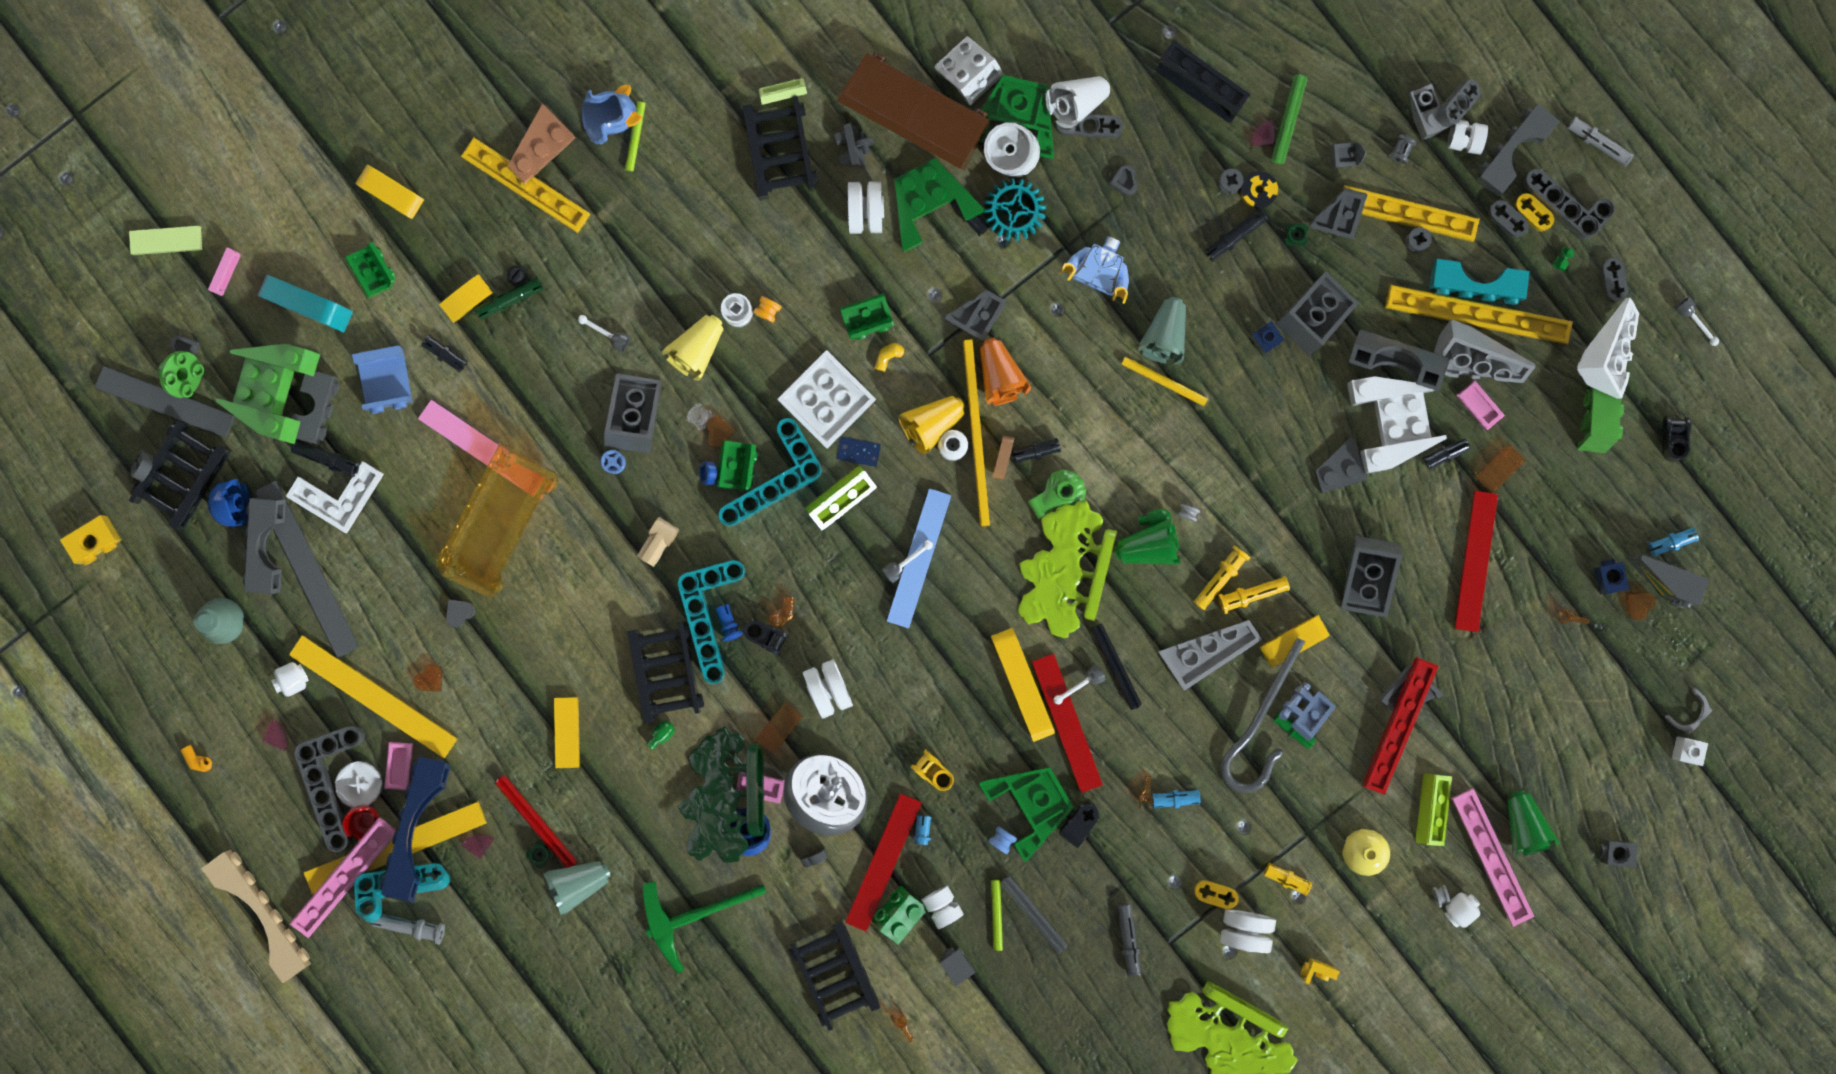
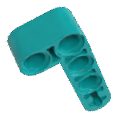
[257,274,353,333]
[354,863,450,923]

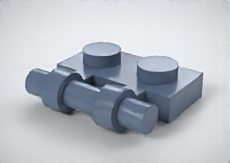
[1279,682,1336,741]

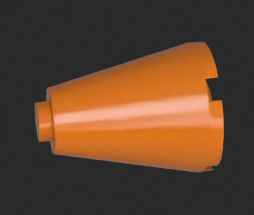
[980,338,1031,406]

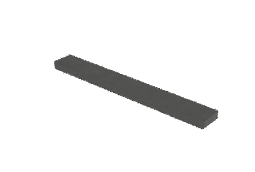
[255,481,360,658]

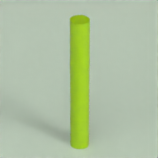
[624,101,646,172]
[991,879,1003,951]

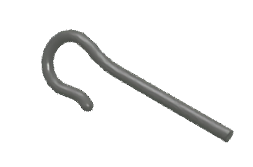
[1221,637,1305,793]

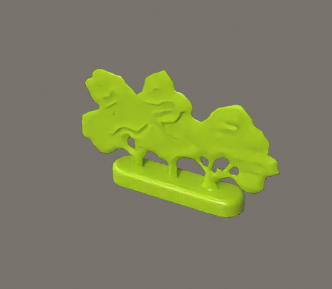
[1018,501,1117,638]
[1166,981,1298,1074]

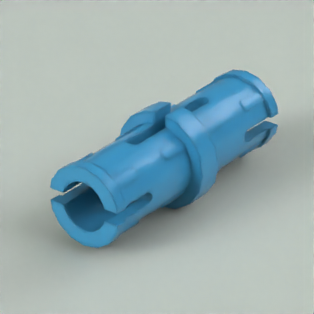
[1648,527,1699,557]
[1152,789,1201,809]

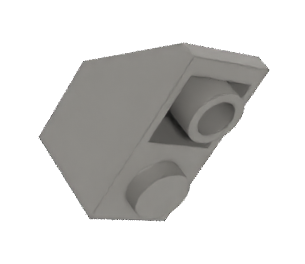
[1409,84,1448,140]

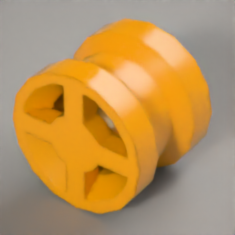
[753,296,782,323]

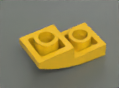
[439,274,493,323]

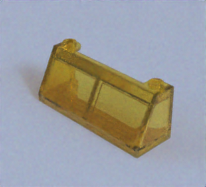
[435,442,559,599]

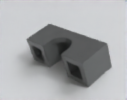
[292,371,340,445]

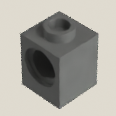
[1599,839,1638,868]
[940,946,975,986]

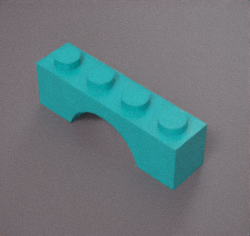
[1429,259,1530,305]

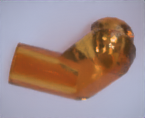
[769,596,795,627]

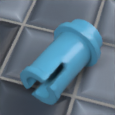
[912,816,932,845]

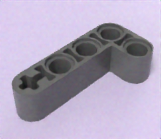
[1521,169,1615,240]

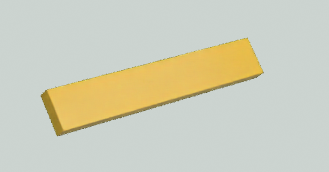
[461,137,590,233]
[1343,185,1480,242]

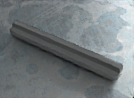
[1001,876,1067,953]

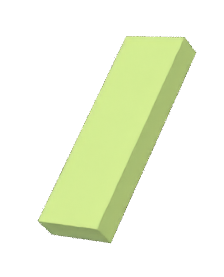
[129,226,202,255]

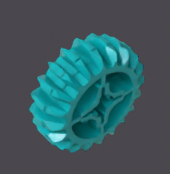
[983,178,1046,242]

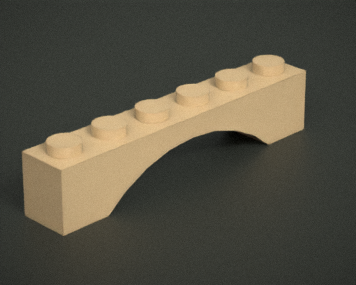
[201,850,311,984]

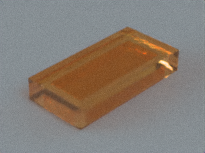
[1475,444,1526,493]
[756,703,803,753]

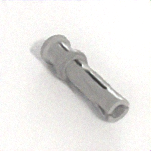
[371,913,445,945]

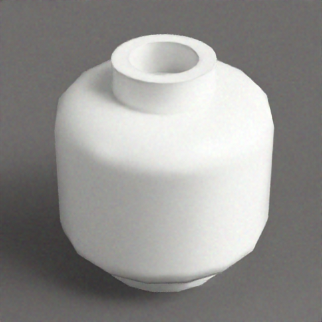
[938,430,968,461]
[271,662,309,697]
[1444,892,1480,928]

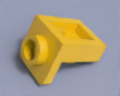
[1300,958,1340,984]

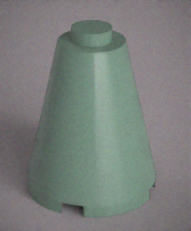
[1138,297,1186,364]
[194,598,244,644]
[542,861,611,916]

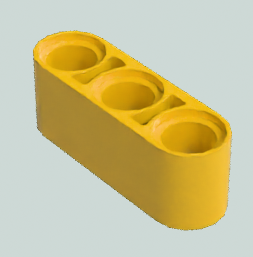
[355,164,424,219]
[1260,615,1330,668]

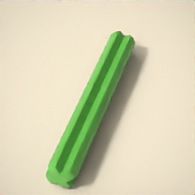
[1271,75,1307,164]

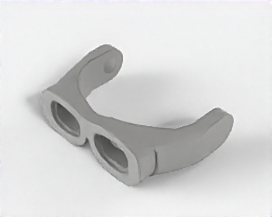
[1665,687,1713,734]

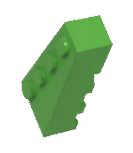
[1578,385,1624,453]

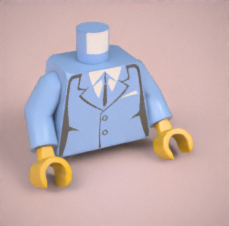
[1059,237,1129,304]

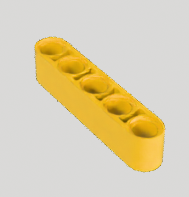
[991,628,1055,742]

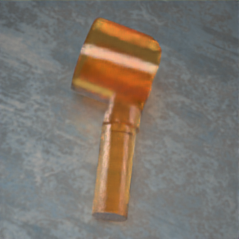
[1557,610,1590,624]
[1138,775,1153,810]
[890,1010,914,1043]

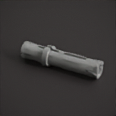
[1567,116,1634,167]

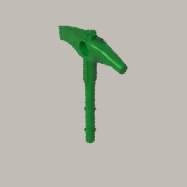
[643,881,767,974]

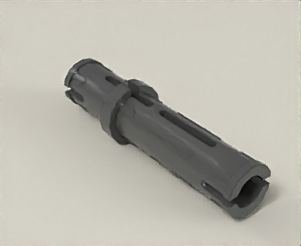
[1117,904,1142,976]

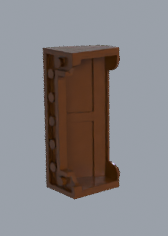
[837,52,991,171]

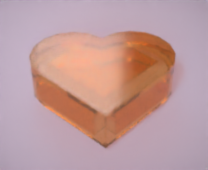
[706,416,735,447]
[1626,593,1656,621]
[414,664,443,692]

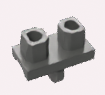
[835,123,875,168]

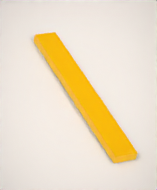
[1385,285,1573,345]
[963,339,990,527]
[289,635,458,758]
[304,802,487,894]

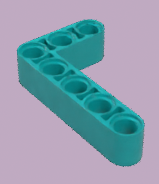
[719,418,822,527]
[678,560,746,684]

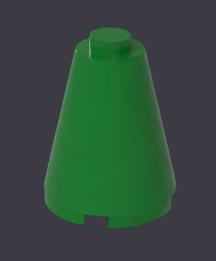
[1115,518,1181,565]
[1507,790,1560,858]

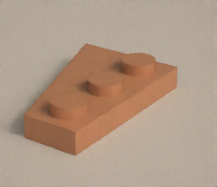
[508,104,575,185]

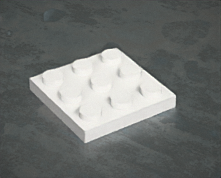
[777,350,876,449]

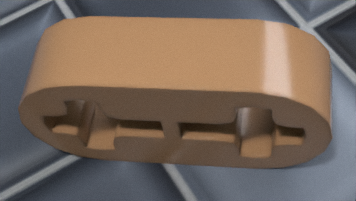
[992,435,1014,480]

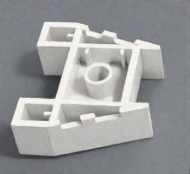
[1347,377,1447,474]

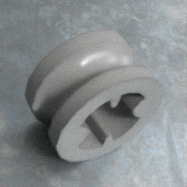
[1177,504,1200,522]
[1432,885,1450,908]

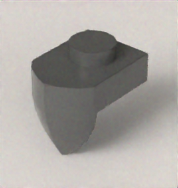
[1330,142,1367,168]

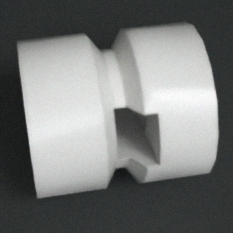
[1447,120,1488,155]
[721,293,753,327]
[922,885,964,929]

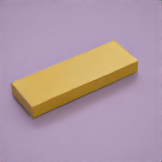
[554,697,580,768]

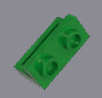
[344,242,395,299]
[840,293,894,340]
[716,441,757,491]
[872,886,927,945]

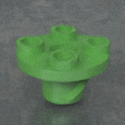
[158,351,204,398]

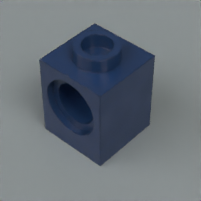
[1249,321,1285,356]
[1594,559,1629,595]

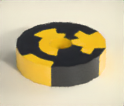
[1240,171,1278,209]

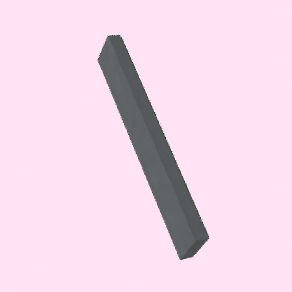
[95,366,235,438]

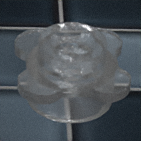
[687,403,713,430]

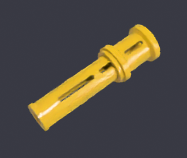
[1193,545,1250,611]
[1218,576,1290,614]

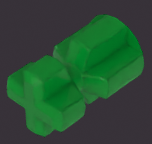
[1552,246,1575,272]

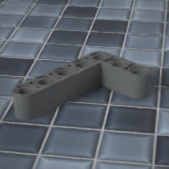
[294,726,365,852]

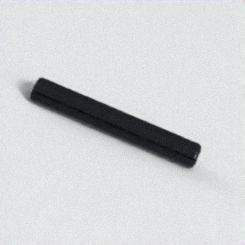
[1091,624,1142,710]

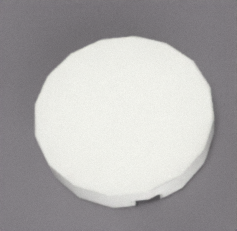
[335,761,383,808]

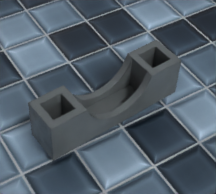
[1476,104,1560,197]
[1349,330,1450,391]
[243,497,286,594]

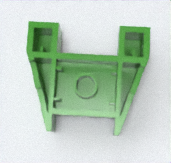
[216,344,320,444]

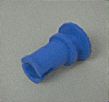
[715,604,744,642]

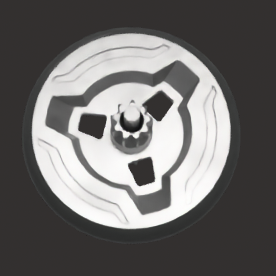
[783,754,868,836]

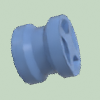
[601,450,626,474]
[988,826,1017,854]

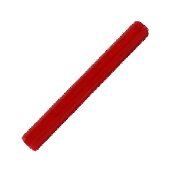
[495,775,577,868]

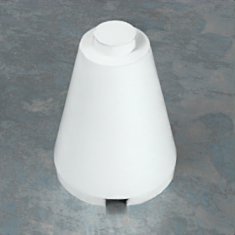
[1046,76,1110,128]

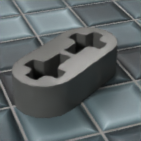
[1488,200,1529,238]
[1600,258,1628,303]
[131,450,153,482]

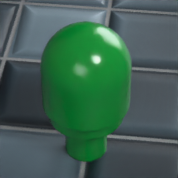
[1138,508,1171,526]
[647,721,675,750]

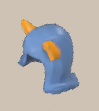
[582,85,642,145]

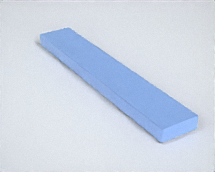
[887,488,951,628]

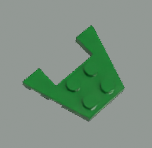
[980,75,1054,159]
[894,158,985,252]
[978,767,1074,862]

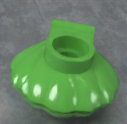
[1028,469,1086,519]

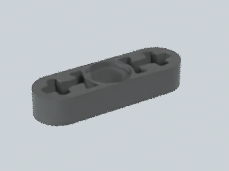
[1437,79,1480,127]
[1055,114,1123,139]

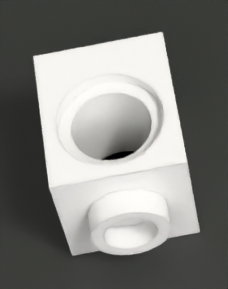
[1672,737,1708,766]

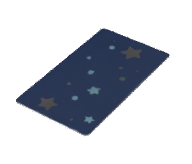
[837,437,881,467]

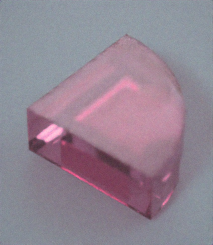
[1251,120,1275,147]
[263,720,288,751]
[461,835,494,859]

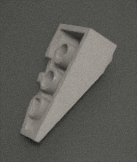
[1434,319,1535,383]

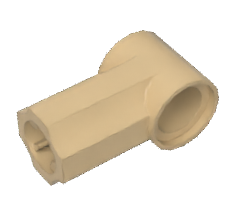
[637,517,679,567]

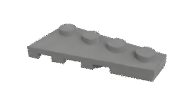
[1158,620,1262,691]

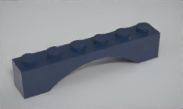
[380,757,451,903]

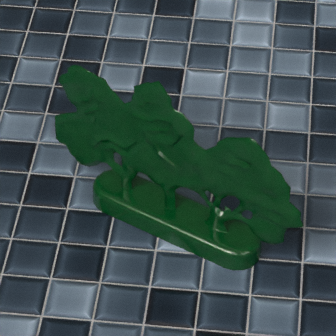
[677,727,764,863]

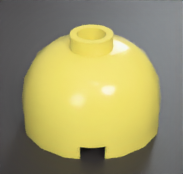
[1342,829,1390,876]

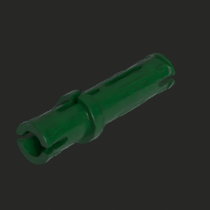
[474,277,544,320]

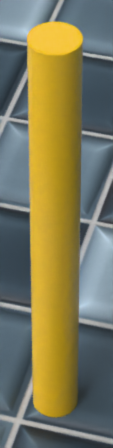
[1121,356,1208,406]

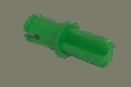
[1272,710,1316,749]

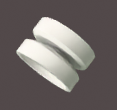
[984,123,1040,177]
[848,181,884,234]
[803,659,853,719]
[1220,909,1276,953]

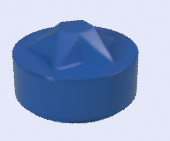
[699,461,717,485]

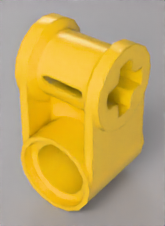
[910,749,954,791]

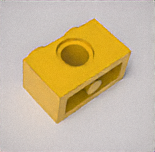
[60,515,122,566]

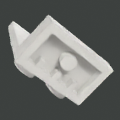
[935,36,1004,106]

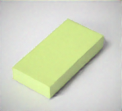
[759,78,807,105]

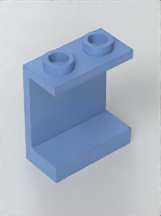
[352,346,413,414]

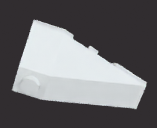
[1577,297,1639,399]

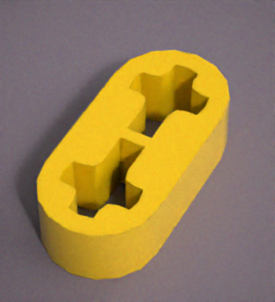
[1514,193,1554,232]
[1194,880,1239,909]

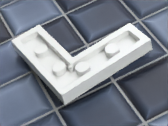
[286,461,384,533]

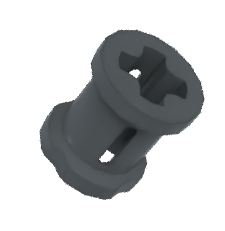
[1388,134,1417,164]

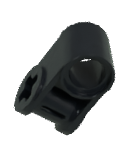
[1662,416,1691,462]
[744,620,790,656]
[1059,803,1099,848]

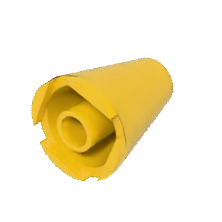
[899,396,965,455]

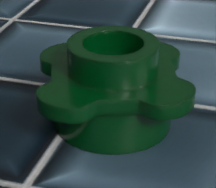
[1285,223,1309,247]
[526,840,554,868]

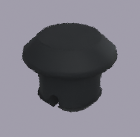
[507,266,528,287]

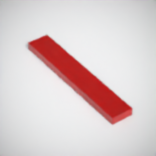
[1454,491,1498,632]
[1032,653,1103,793]
[1362,656,1439,795]
[845,793,922,932]

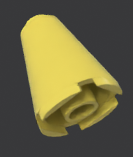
[662,315,723,381]

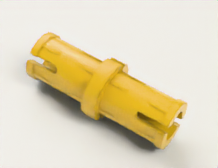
[1263,862,1312,896]

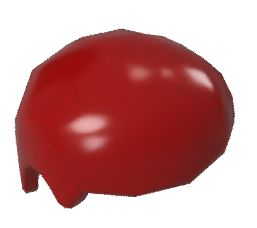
[342,805,380,840]

